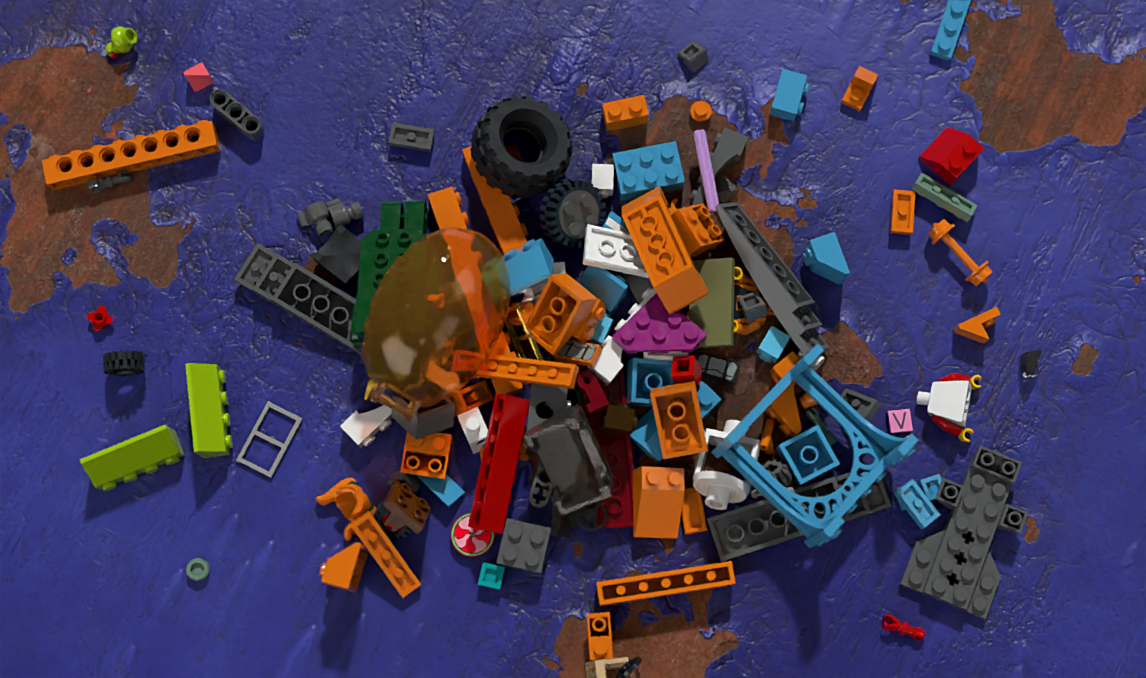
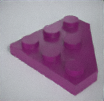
[612,293,707,354]

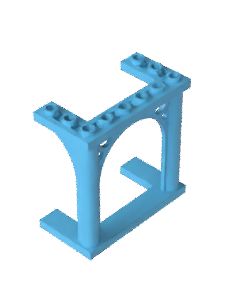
[711,343,918,548]

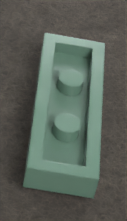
[912,172,977,222]

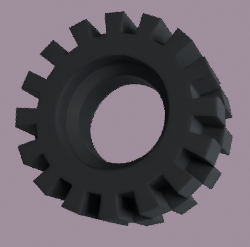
[103,350,145,376]

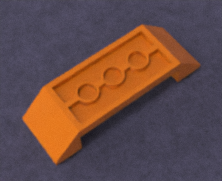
[622,186,709,314]

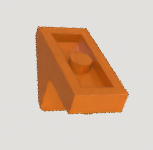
[841,66,878,112]
[953,307,1001,343]

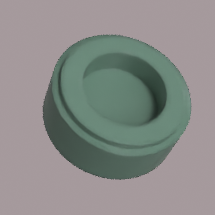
[186,558,210,581]

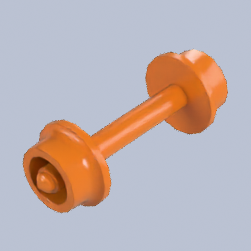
[927,219,993,287]

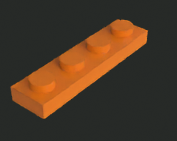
[350,511,421,598]

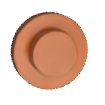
[690,101,712,122]

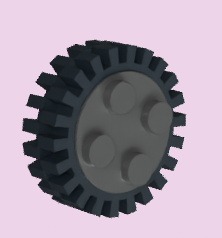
[540,179,606,248]

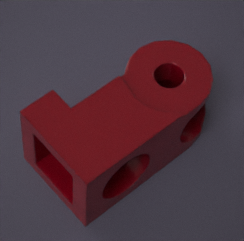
[575,371,609,417]

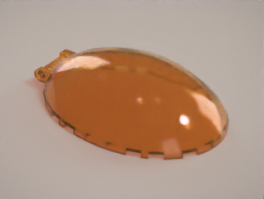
[362,228,511,421]

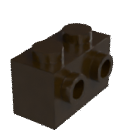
[599,403,637,439]

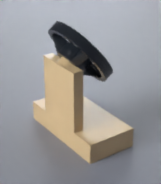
[585,656,642,678]

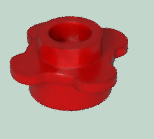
[87,306,113,331]

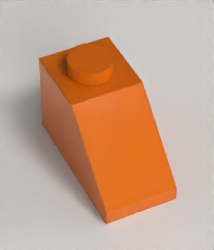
[446,380,494,417]

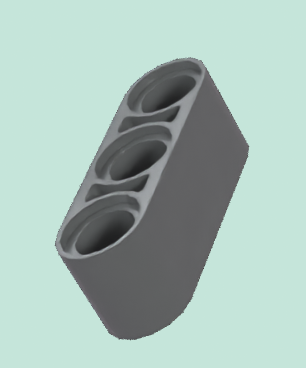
[210,89,265,141]

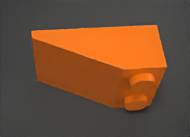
[523,273,598,356]
[650,381,708,459]
[633,466,685,539]

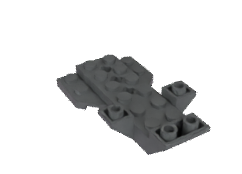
[899,445,1028,619]

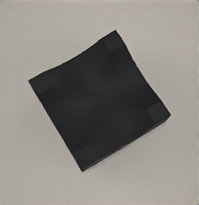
[313,224,361,287]

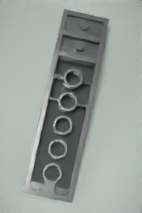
[715,202,829,356]
[234,243,373,361]
[707,469,891,562]

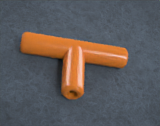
[759,419,775,455]

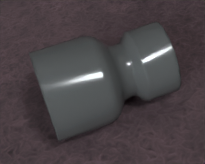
[326,198,364,229]
[296,201,334,237]

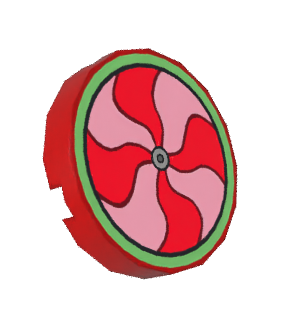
[450,513,495,557]

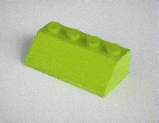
[185,363,233,458]
[80,424,185,491]

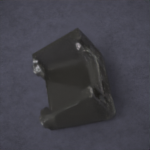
[523,404,614,515]

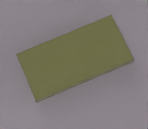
[689,258,735,348]

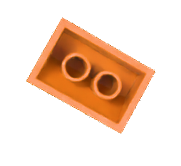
[319,542,369,593]

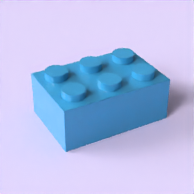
[612,141,685,202]

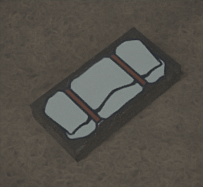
[696,351,741,384]

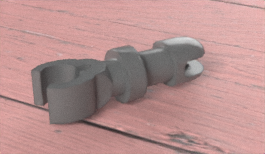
[87,171,131,194]

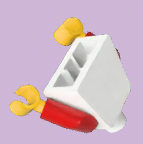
[917,373,981,442]

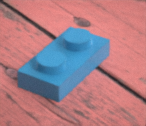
[894,479,940,529]

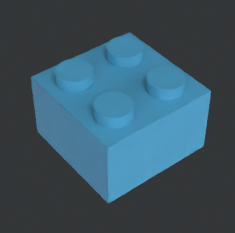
[776,425,840,488]

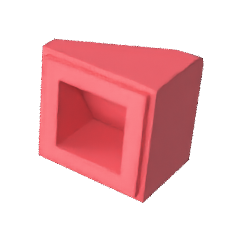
[183,63,214,92]

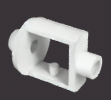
[693,420,760,510]

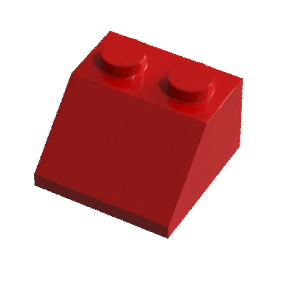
[918,127,984,186]

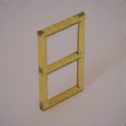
[500,303,543,360]

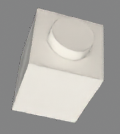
[592,164,614,198]

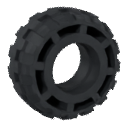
[470,96,573,198]

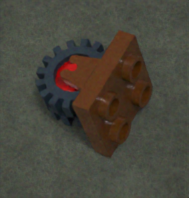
[373,479,431,541]

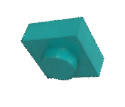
[478,562,505,590]

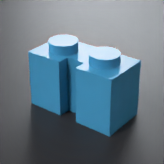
[769,69,809,121]

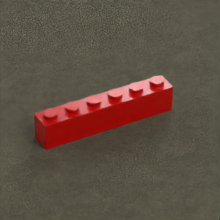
[468,394,530,534]

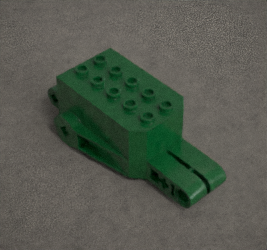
[351,200,445,383]

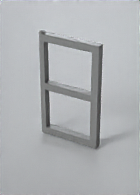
[236,401,303,478]

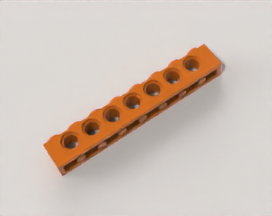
[42,120,221,191]

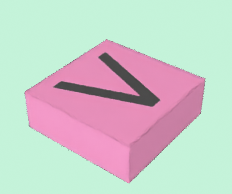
[886,409,913,434]

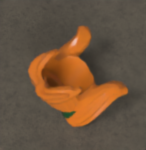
[315,478,376,541]

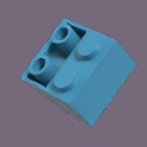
[578,265,628,316]

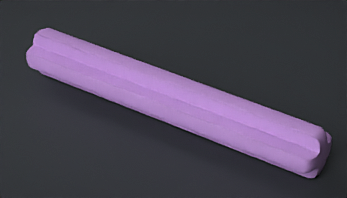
[693,129,719,213]

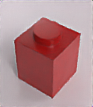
[671,355,702,388]

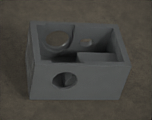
[527,384,573,441]

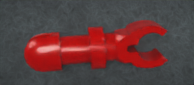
[881,614,926,640]

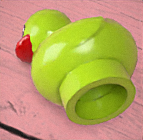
[105,26,137,58]

